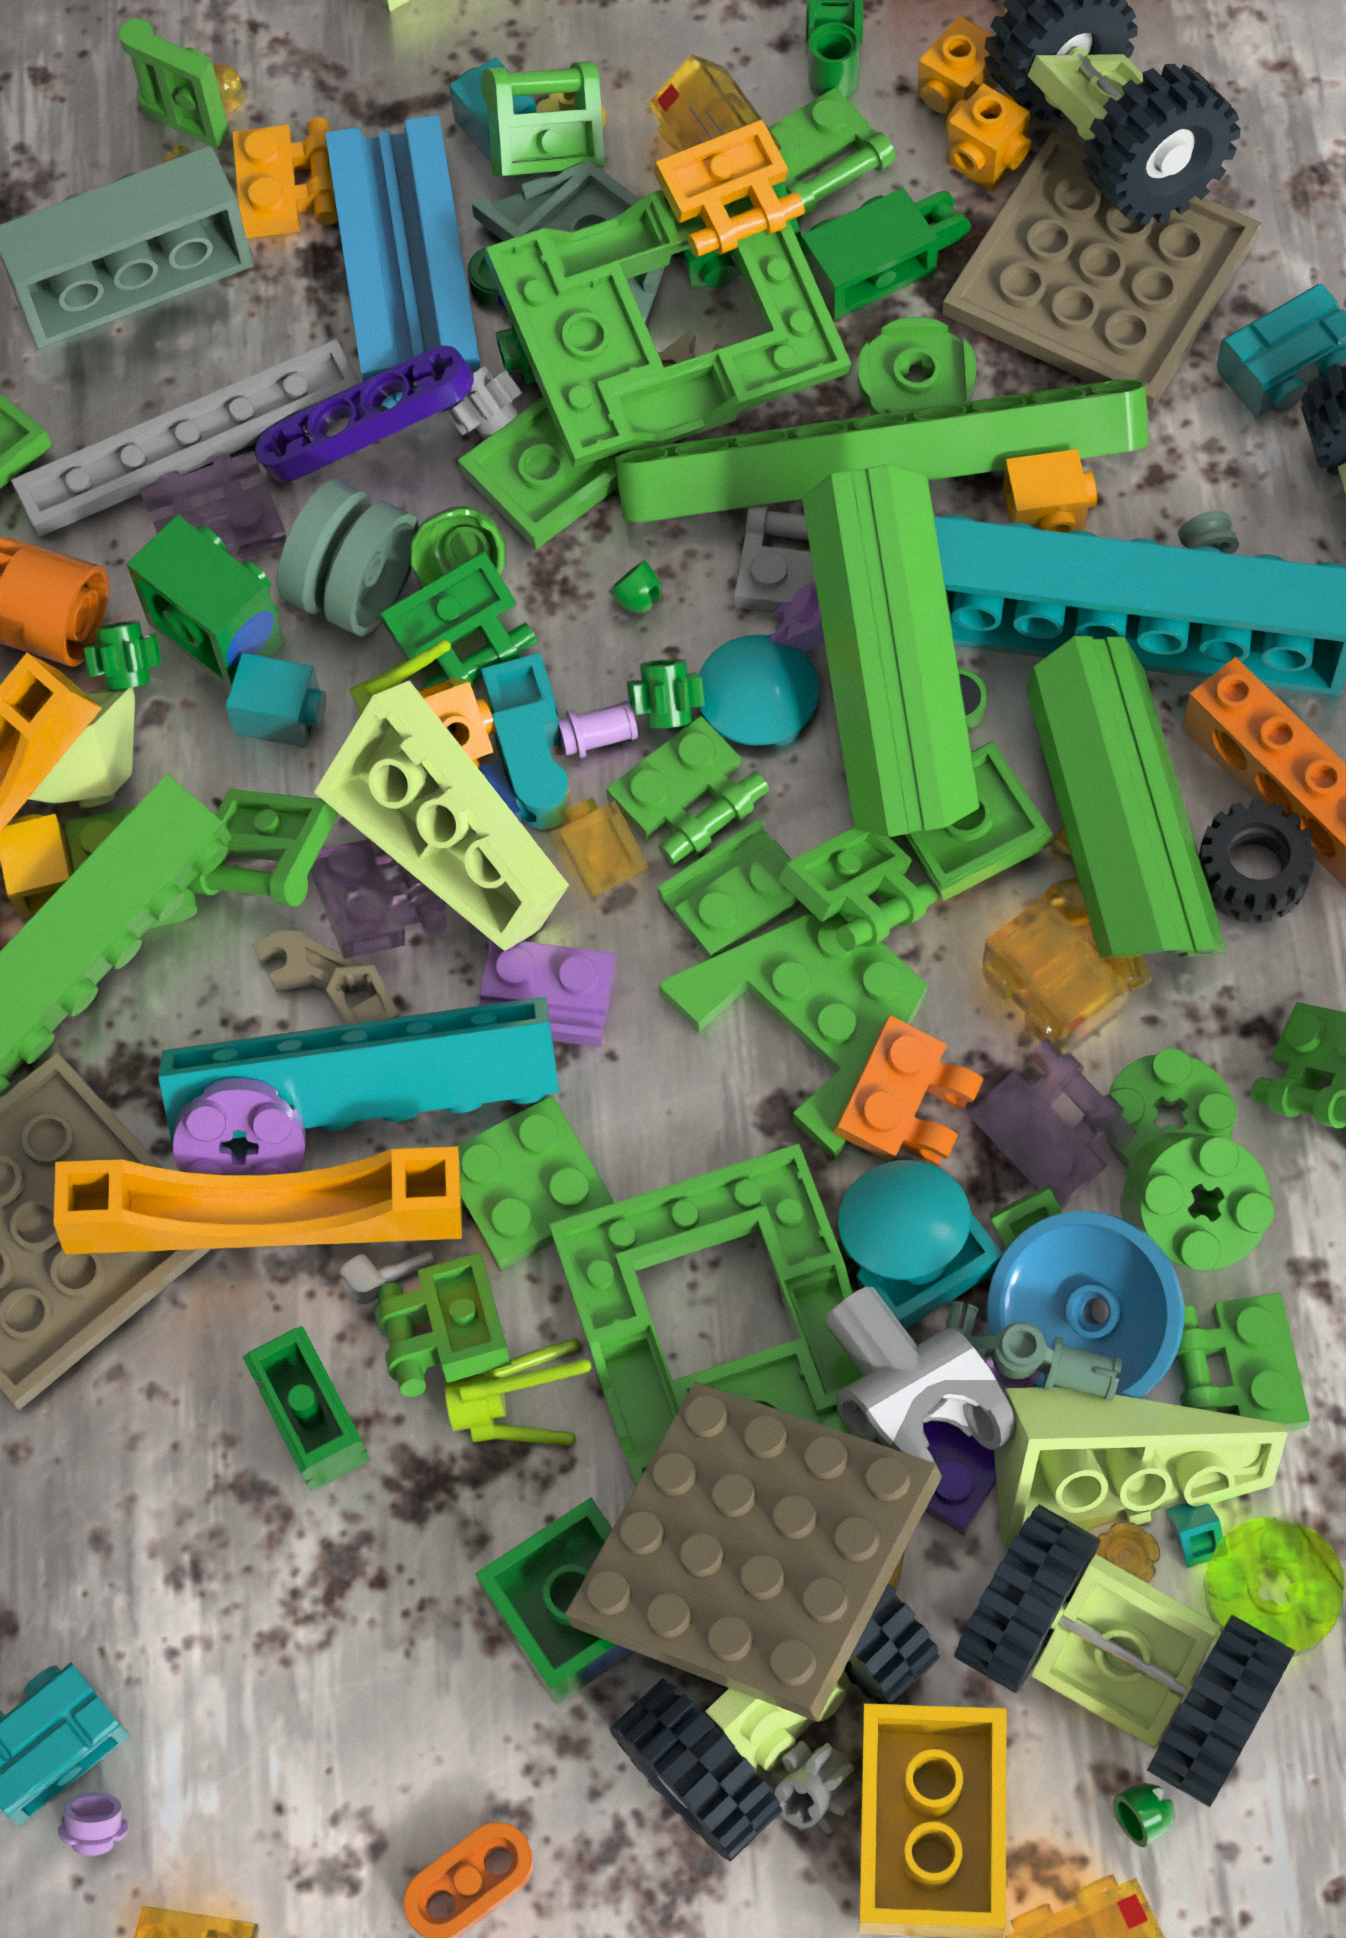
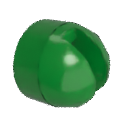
[608,560,662,613]
[1113,1783,1175,1847]

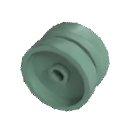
[276,479,419,637]

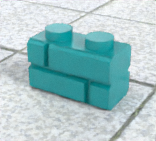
[1216,283,1346,417]
[0,1662,131,1827]

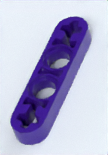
[255,345,474,482]

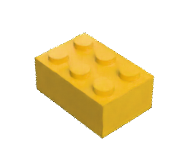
[859,1703,1007,1938]

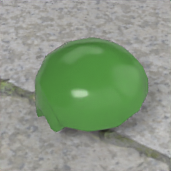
[410,506,506,588]

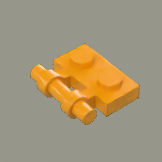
[232,118,338,239]
[653,119,805,257]

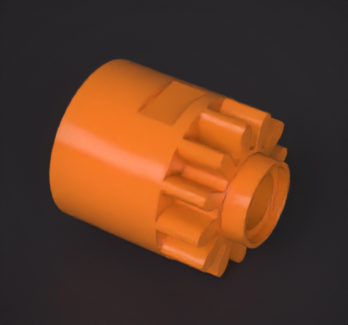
[0,537,110,667]

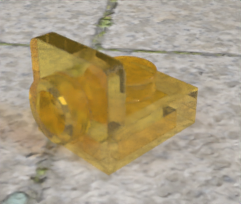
[550,797,649,897]

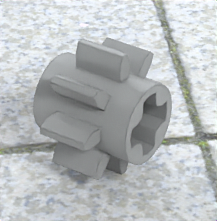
[446,365,522,440]
[768,1741,861,1834]

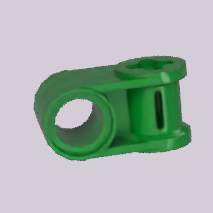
[806,0,863,98]

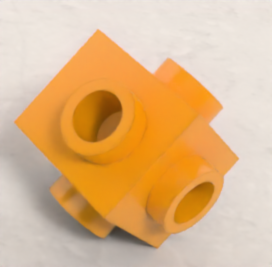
[945,83,1031,192]
[418,677,496,768]

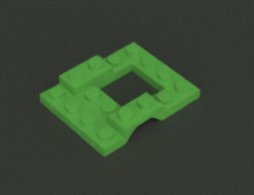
[485,186,852,468]
[549,1144,863,1486]

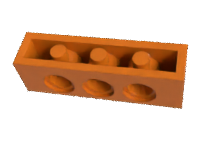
[1182,657,1346,889]

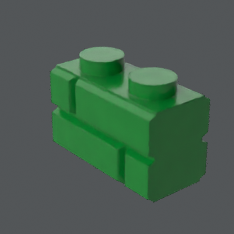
[242,1326,371,1491]

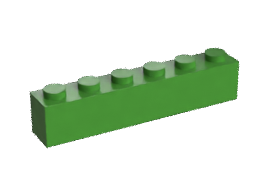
[0,773,232,1098]

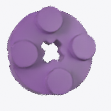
[173,1078,305,1175]

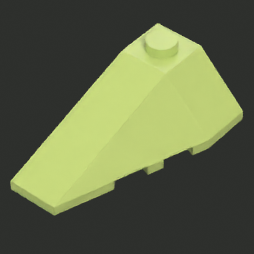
[28,687,135,807]
[994,1387,1288,1548]

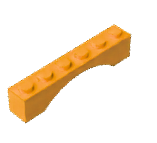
[0,653,102,832]
[54,1146,462,1255]

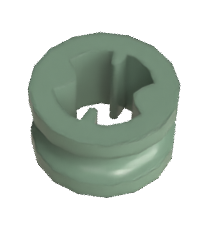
[1178,511,1239,554]

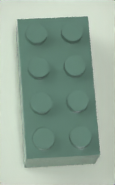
[0,145,254,349]

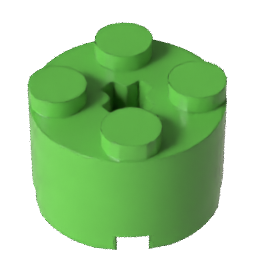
[1120,1132,1274,1270]

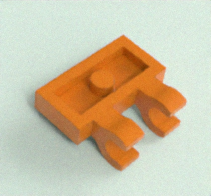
[832,1015,984,1166]

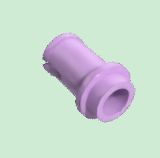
[558,700,638,759]

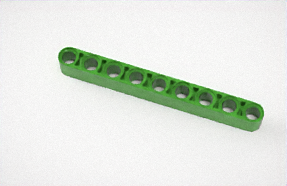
[615,379,1150,522]

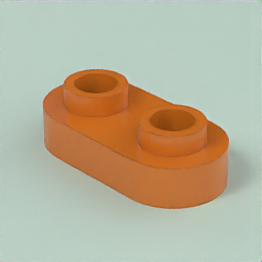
[404,1822,534,1938]

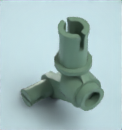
[945,1301,1122,1401]

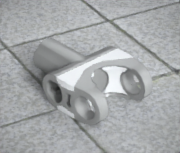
[824,1287,1015,1463]

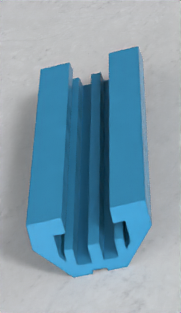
[325,115,481,412]

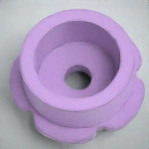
[58,1792,128,1856]

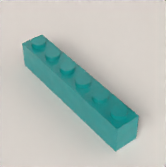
[158,996,559,1147]

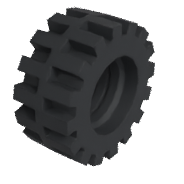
[1199,800,1316,923]

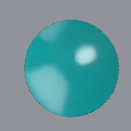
[698,635,819,746]
[838,1160,971,1285]

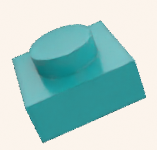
[481,653,558,716]

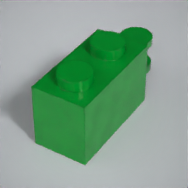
[801,187,971,320]

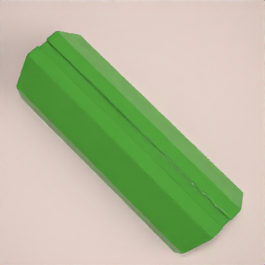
[802,464,979,837]
[1026,636,1227,958]

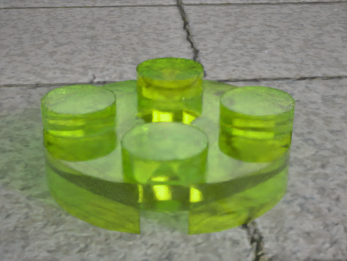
[1203,1517,1345,1657]

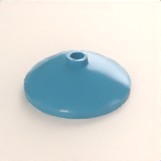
[987,1211,1184,1399]

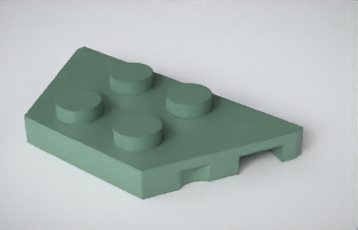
[472,161,665,324]

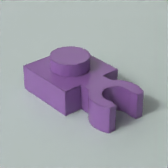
[770,581,825,652]

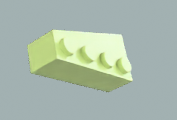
[314,681,569,951]

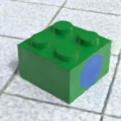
[126,514,284,690]
[475,1497,635,1705]

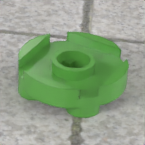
[857,317,977,415]
[1104,1048,1237,1168]

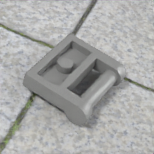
[734,504,815,613]

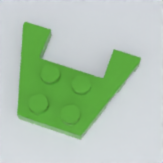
[658,913,927,1161]

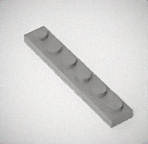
[11,339,360,538]

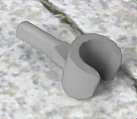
[340,1250,435,1304]

